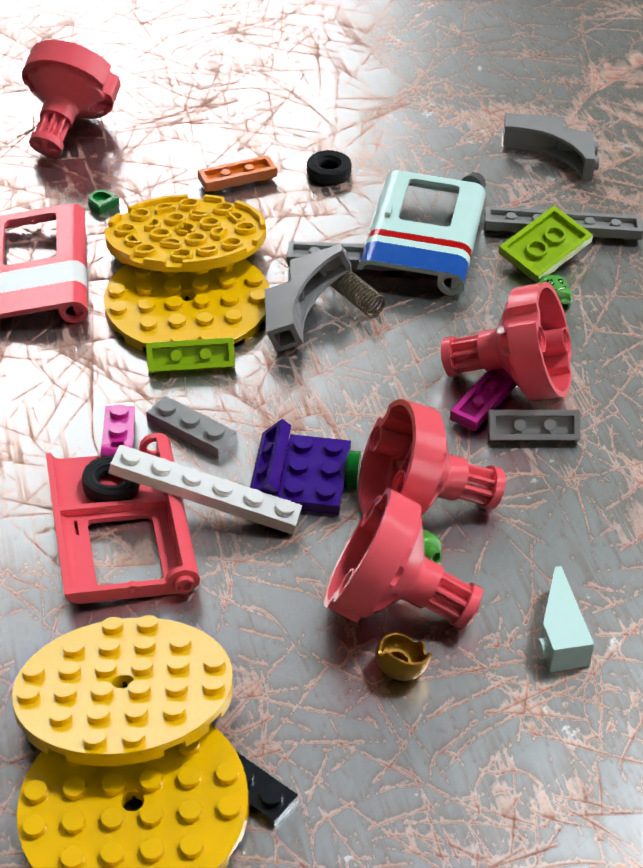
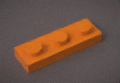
[198,155,277,192]

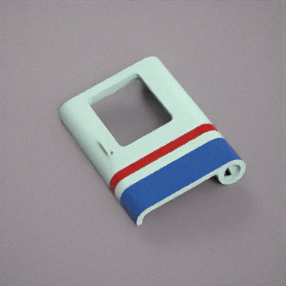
[357,170,486,296]

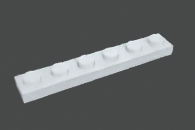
[108,444,302,535]

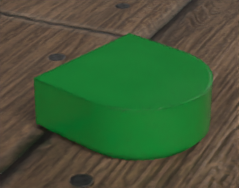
[88,190,119,215]
[345,450,361,489]

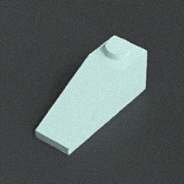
[536,566,594,672]

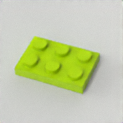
[498,205,593,283]

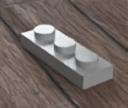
[146,396,237,458]
[488,410,580,440]

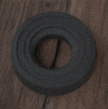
[307,150,352,185]
[82,456,140,503]

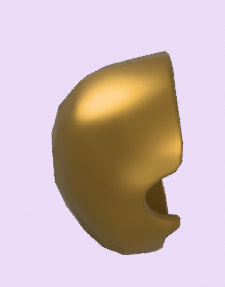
[375,632,432,681]

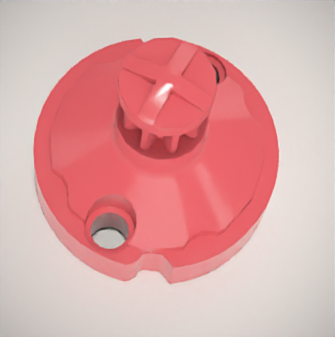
[21,40,121,157]
[441,282,572,402]
[358,399,506,517]
[324,488,483,630]

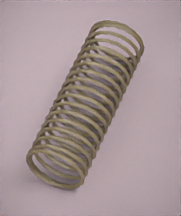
[330,271,385,317]

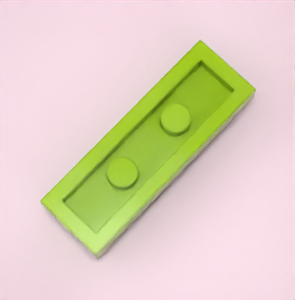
[146,337,235,373]

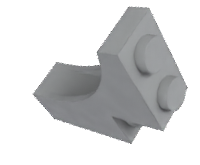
[503,113,599,180]
[265,243,352,352]

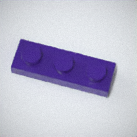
[250,418,291,496]

